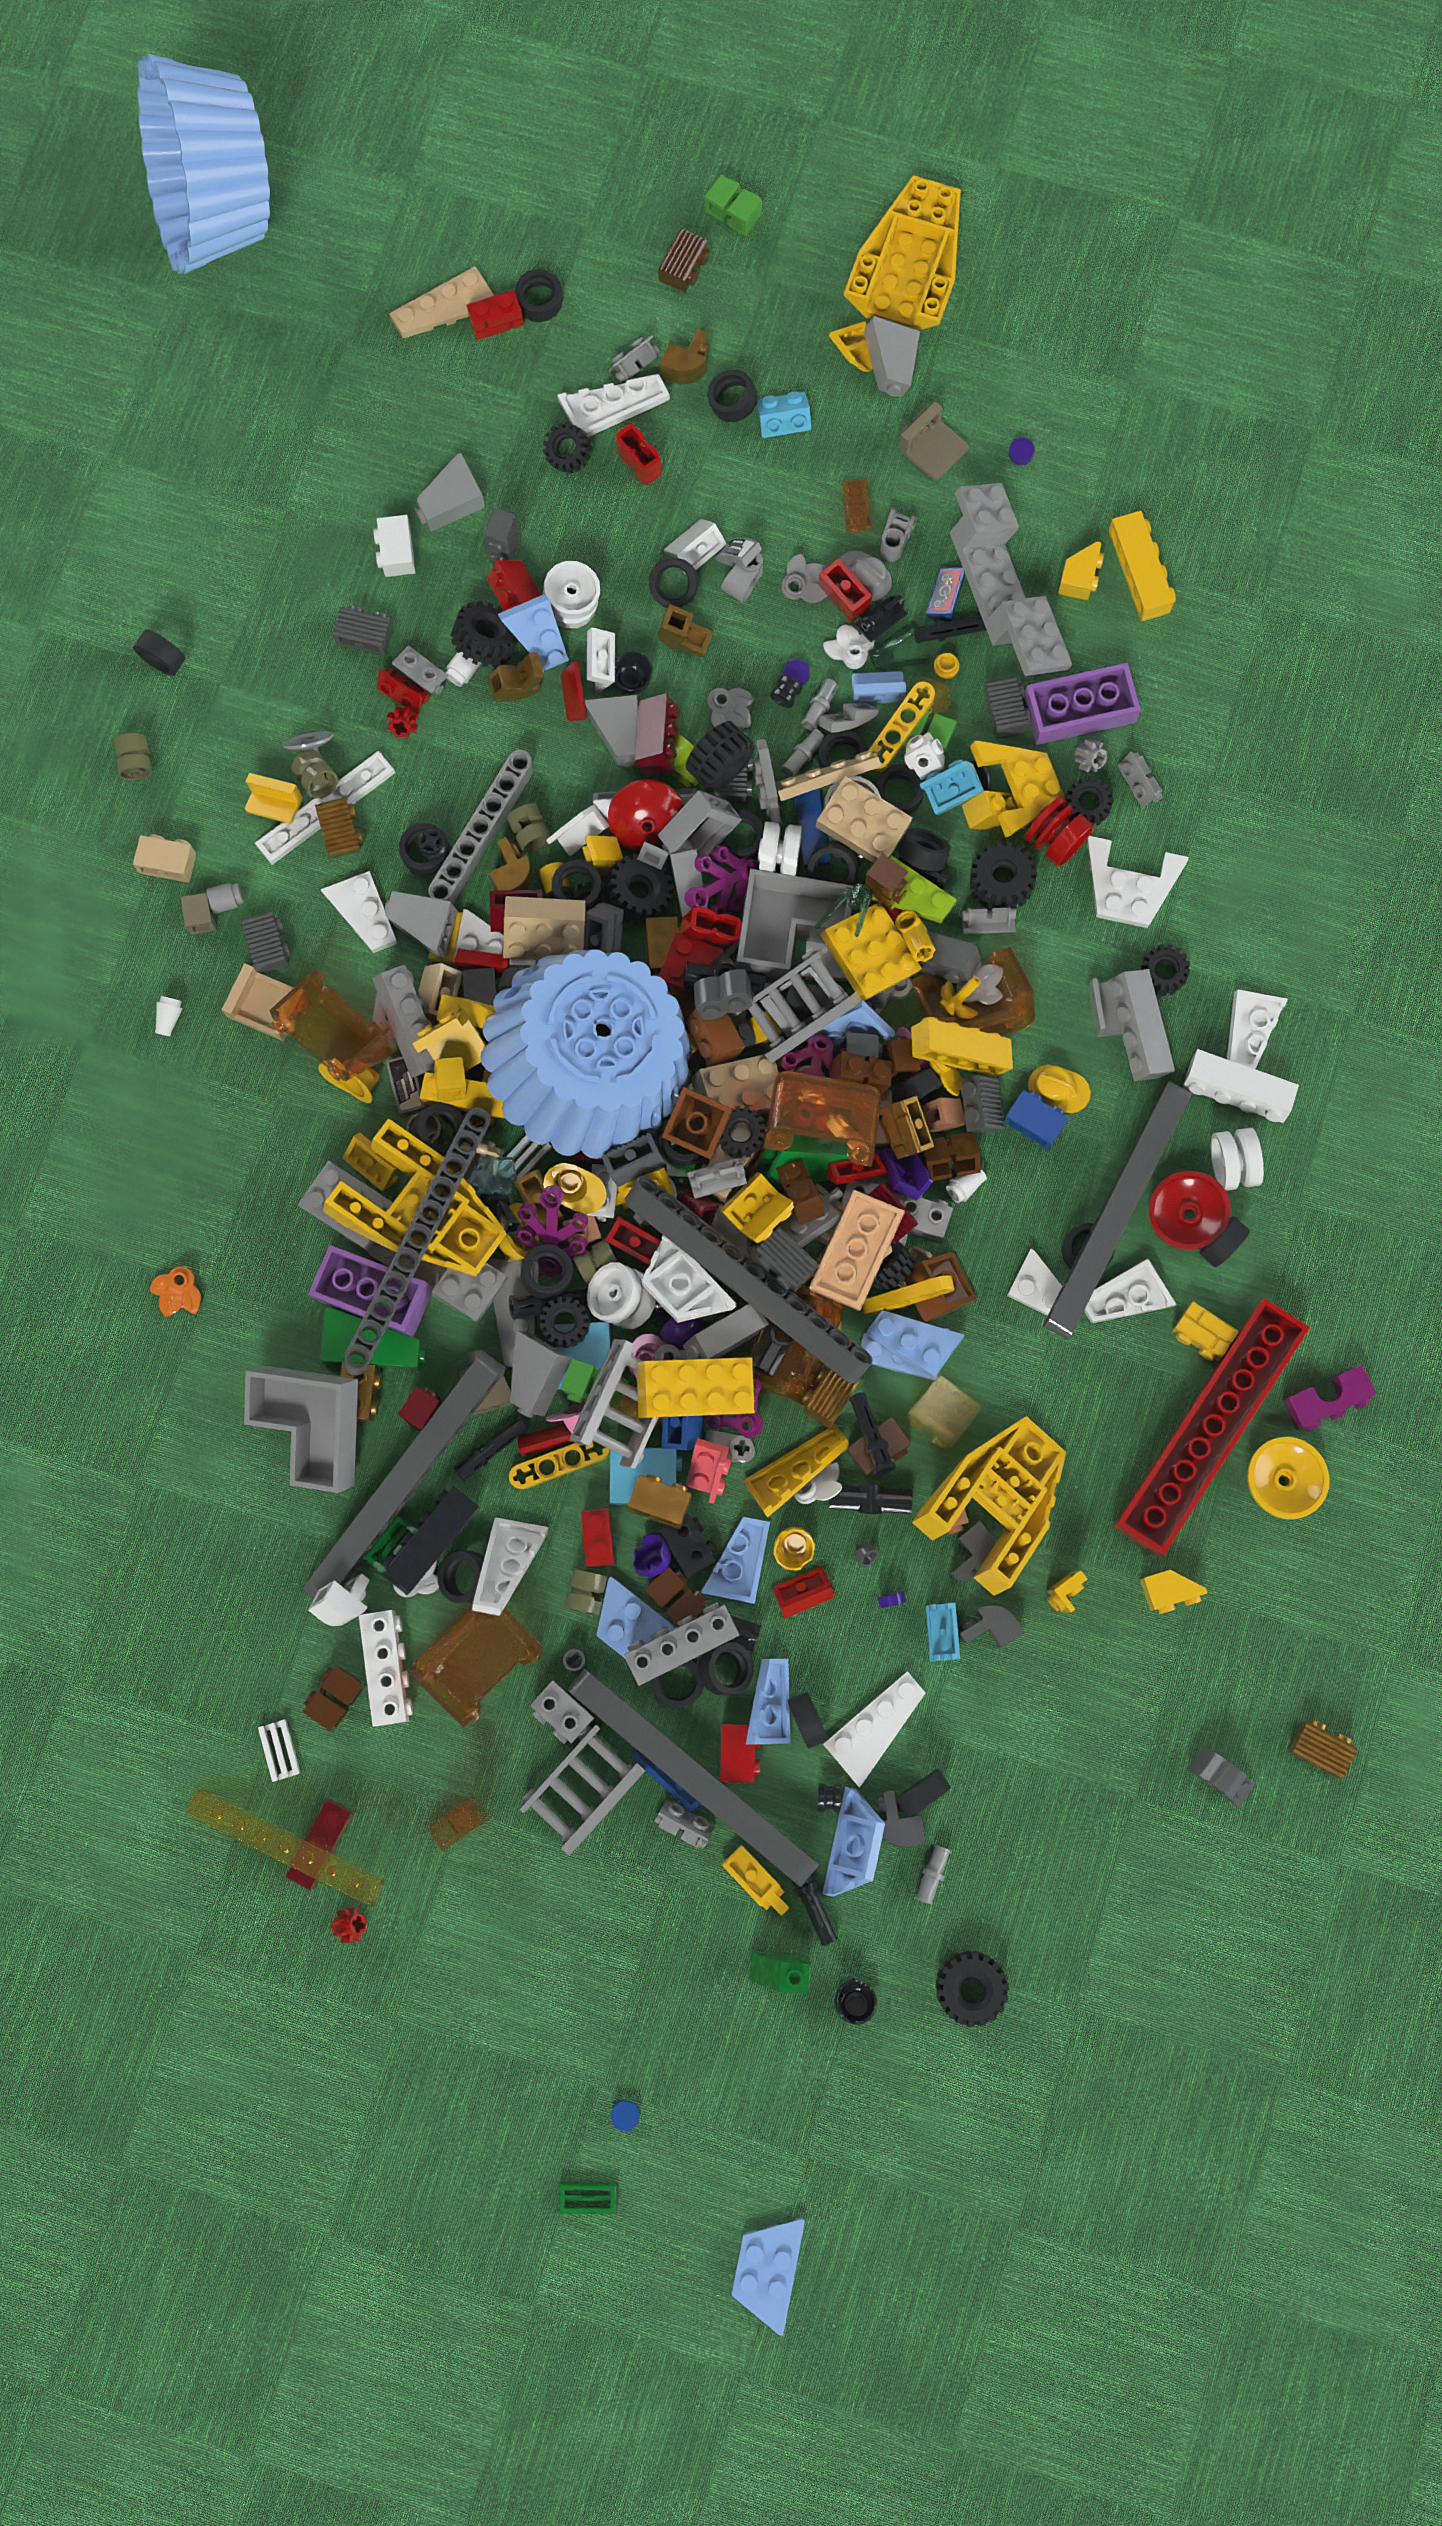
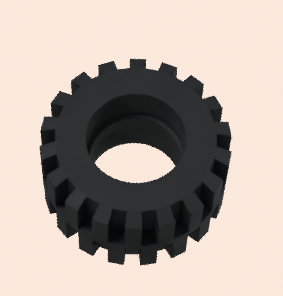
[685,721,755,792]

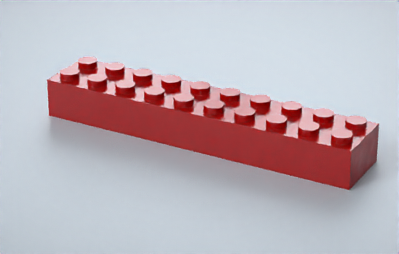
[1112,1298,1310,1557]

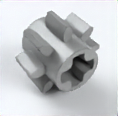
[1074,739,1107,772]

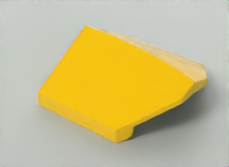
[829,321,873,372]

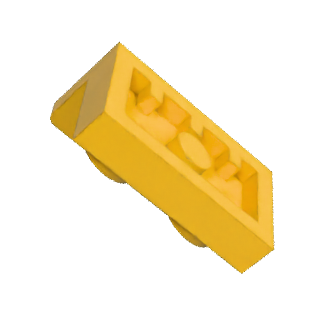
[342,1132,398,1191]
[1046,1570,1087,1613]

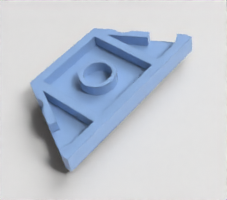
[596,1577,676,1658]
[822,1787,885,1897]
[732,2217,805,2336]

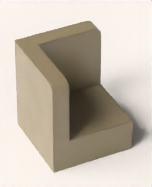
[181,893,216,935]

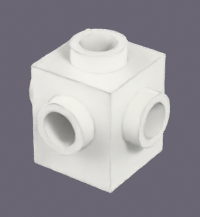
[904,732,945,780]

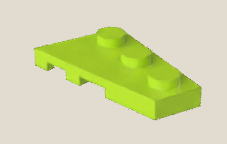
[861,856,957,923]

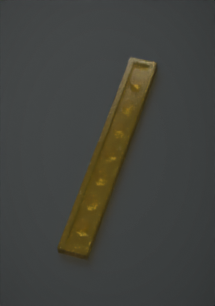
[186,1788,385,1907]

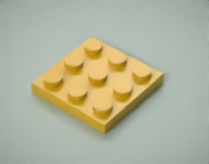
[820,902,922,1001]

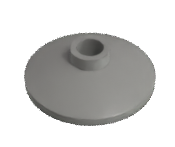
[282,731,334,752]

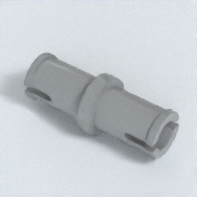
[801,679,839,730]
[781,729,825,777]
[915,1844,951,1905]

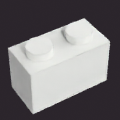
[373,515,416,577]

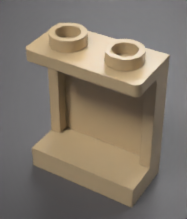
[222,963,307,1041]

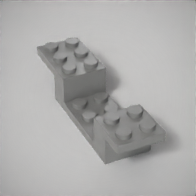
[950,483,1072,676]
[298,1161,508,1323]

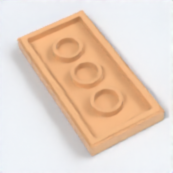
[809,1190,905,1311]

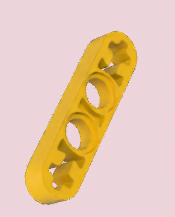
[868,682,935,772]
[862,1275,954,1316]
[509,1441,610,1490]

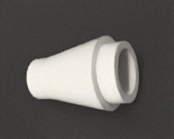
[155,996,183,1037]
[946,1169,987,1203]

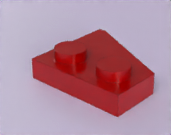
[659,932,723,991]

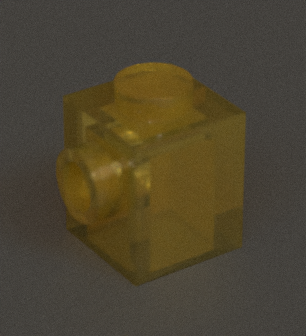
[911,676,952,718]

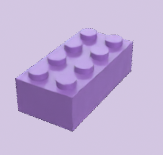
[1024,663,1141,745]
[308,1245,434,1338]

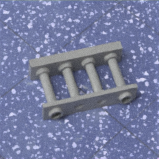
[736,947,862,1063]
[569,1339,658,1469]
[520,1725,646,1856]

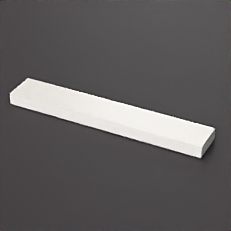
[255,751,395,865]

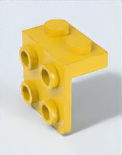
[412,1009,487,1072]
[720,1172,794,1243]

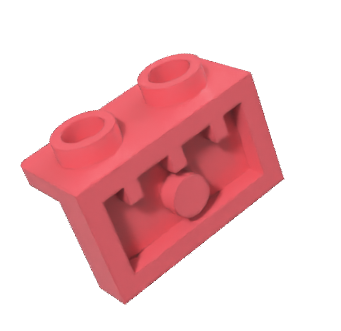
[686,1438,732,1504]

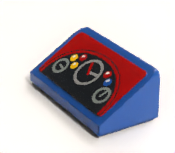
[926,568,965,621]

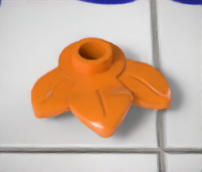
[150,1266,201,1317]

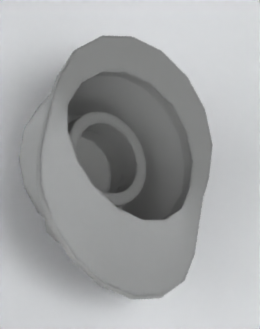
[839,551,892,601]

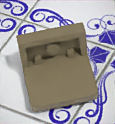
[899,401,968,481]

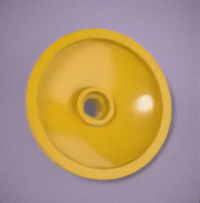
[1247,1437,1329,1519]

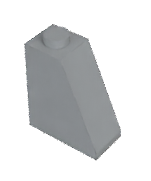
[864,316,920,397]
[416,453,485,532]
[585,695,638,767]
[670,849,708,918]
[385,891,458,960]
[683,1304,769,1360]
[510,1331,572,1418]

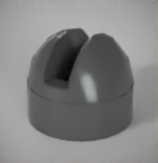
[854,1542,879,1567]
[562,1648,585,1671]

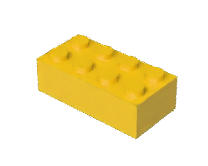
[636,1358,754,1418]

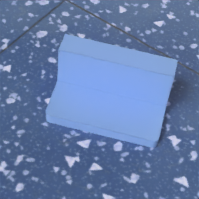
[852,671,906,704]

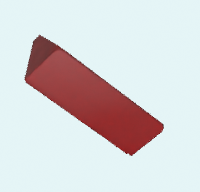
[560,661,587,722]
[455,948,510,977]
[826,1154,888,1185]
[517,1423,573,1457]
[771,1566,834,1618]

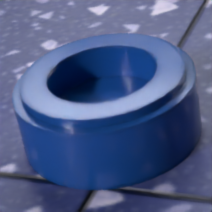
[611,2100,640,2131]

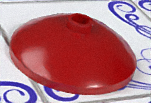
[608,779,685,853]
[1149,1171,1231,1251]

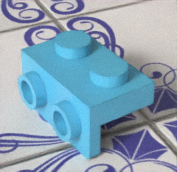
[756,392,811,438]
[919,760,984,815]

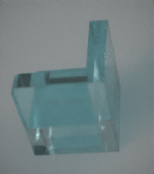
[476,1157,517,1194]

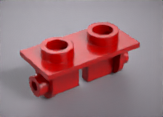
[376,668,430,715]

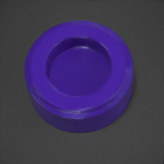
[1009,438,1035,465]
[784,659,810,686]
[877,1591,906,1608]

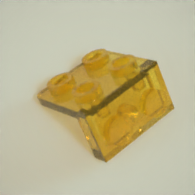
[907,1376,981,1450]

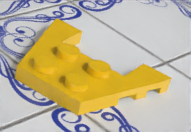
[970,741,1065,837]

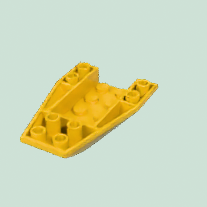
[844,175,961,331]

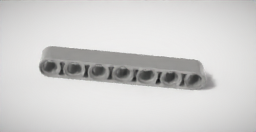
[428,750,533,904]

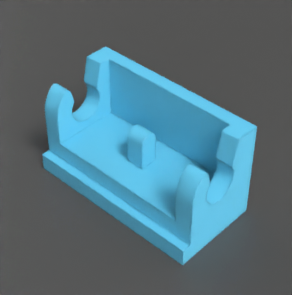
[925,1603,960,1661]

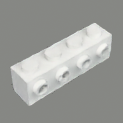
[1182,1049,1299,1123]
[359,1610,413,1727]

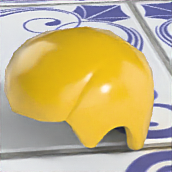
[773,1527,815,1571]

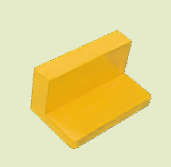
[245,773,303,824]

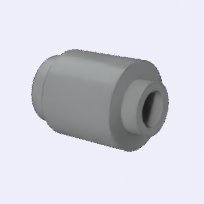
[206,882,244,914]

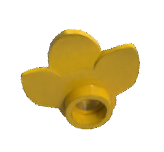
[929,1061,963,1096]

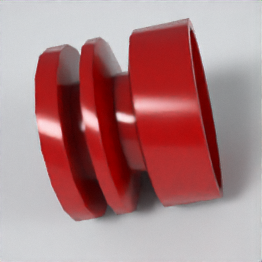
[1025,797,1095,868]

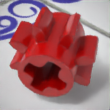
[386,705,419,739]
[331,1907,367,1944]

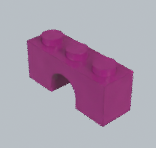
[1283,1365,1377,1432]

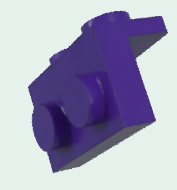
[879,1148,933,1200]

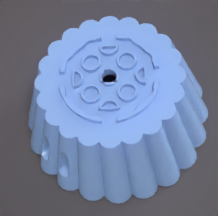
[137,54,270,274]
[480,950,692,1159]

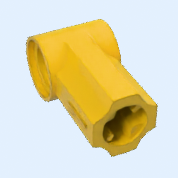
[895,910,936,962]

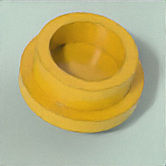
[934,653,960,679]

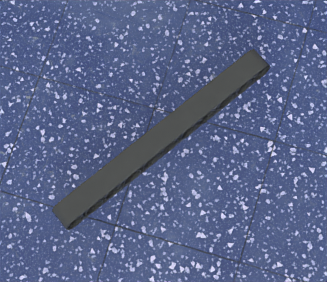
[1043,1080,1192,1340]
[343,1107,490,1375]
[625,1176,873,1383]
[303,1352,506,1599]
[567,1668,819,1887]

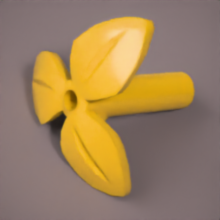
[940,976,981,1019]

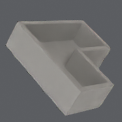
[735,869,854,983]
[244,1366,358,1493]

